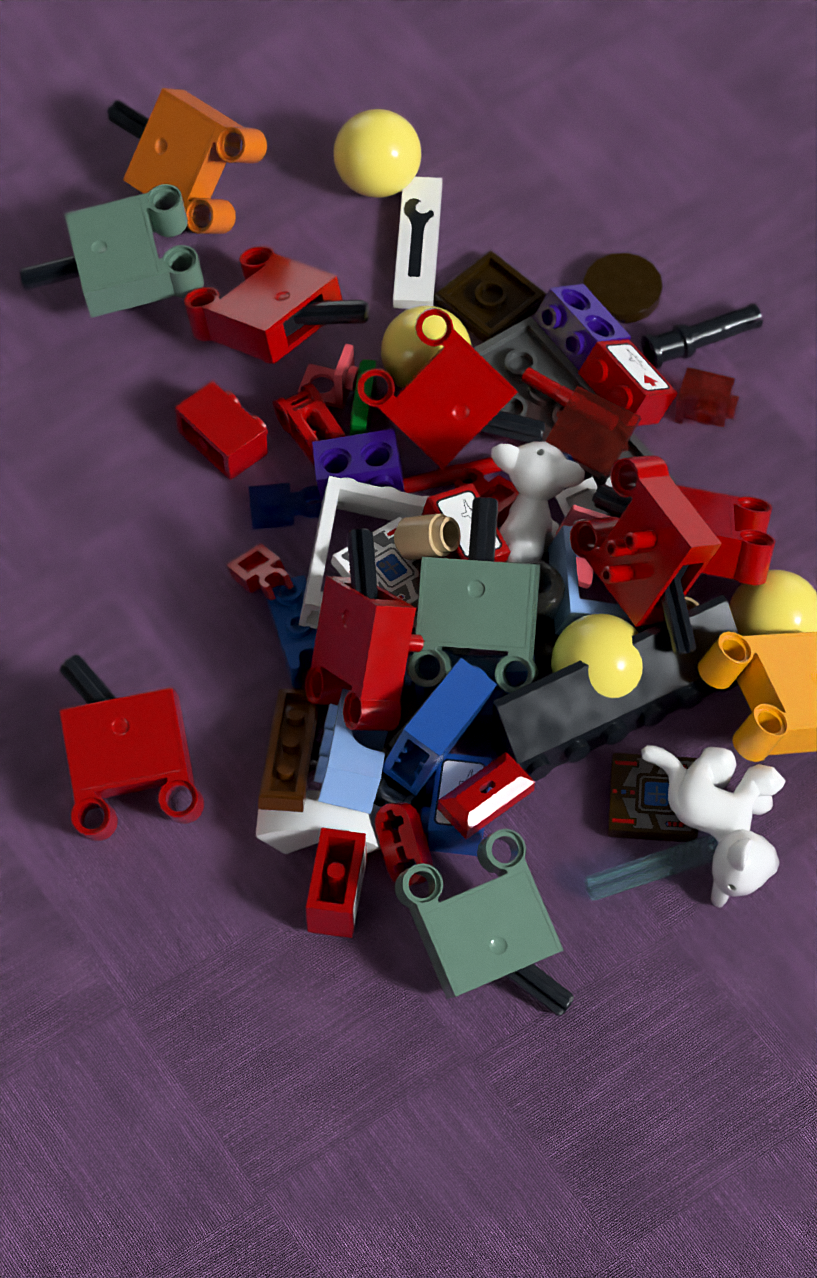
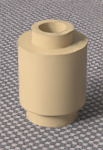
[394,513,461,560]

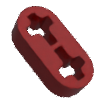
[375,802,433,886]

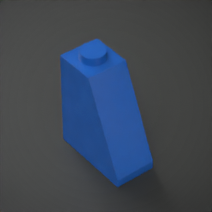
[382,658,497,796]

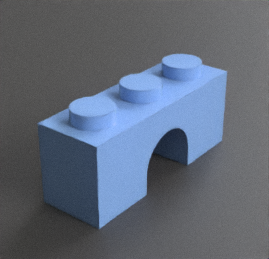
[314,689,388,814]

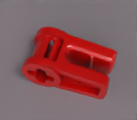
[272,383,346,465]

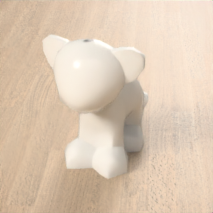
[491,441,585,583]
[641,745,786,908]

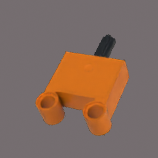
[107,88,267,234]

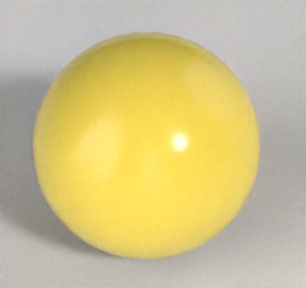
[333,109,421,198]
[381,305,471,388]
[729,570,817,636]
[551,613,643,698]

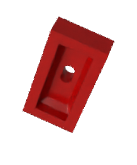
[437,752,535,840]

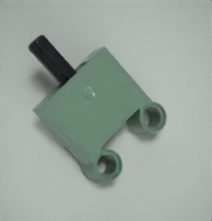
[19,184,204,318]
[407,497,540,693]

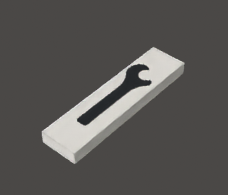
[393,177,442,309]

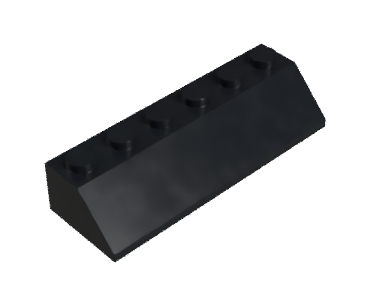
[492,594,739,781]

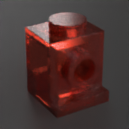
[675,367,740,428]

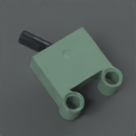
[395,828,574,1016]

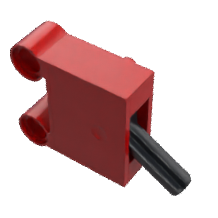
[592,484,776,585]

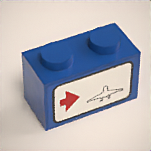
[421,753,492,856]

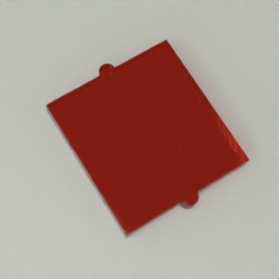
[545,386,641,477]

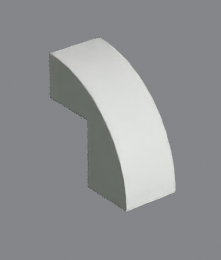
[255,790,381,854]

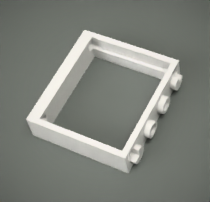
[299,476,470,655]

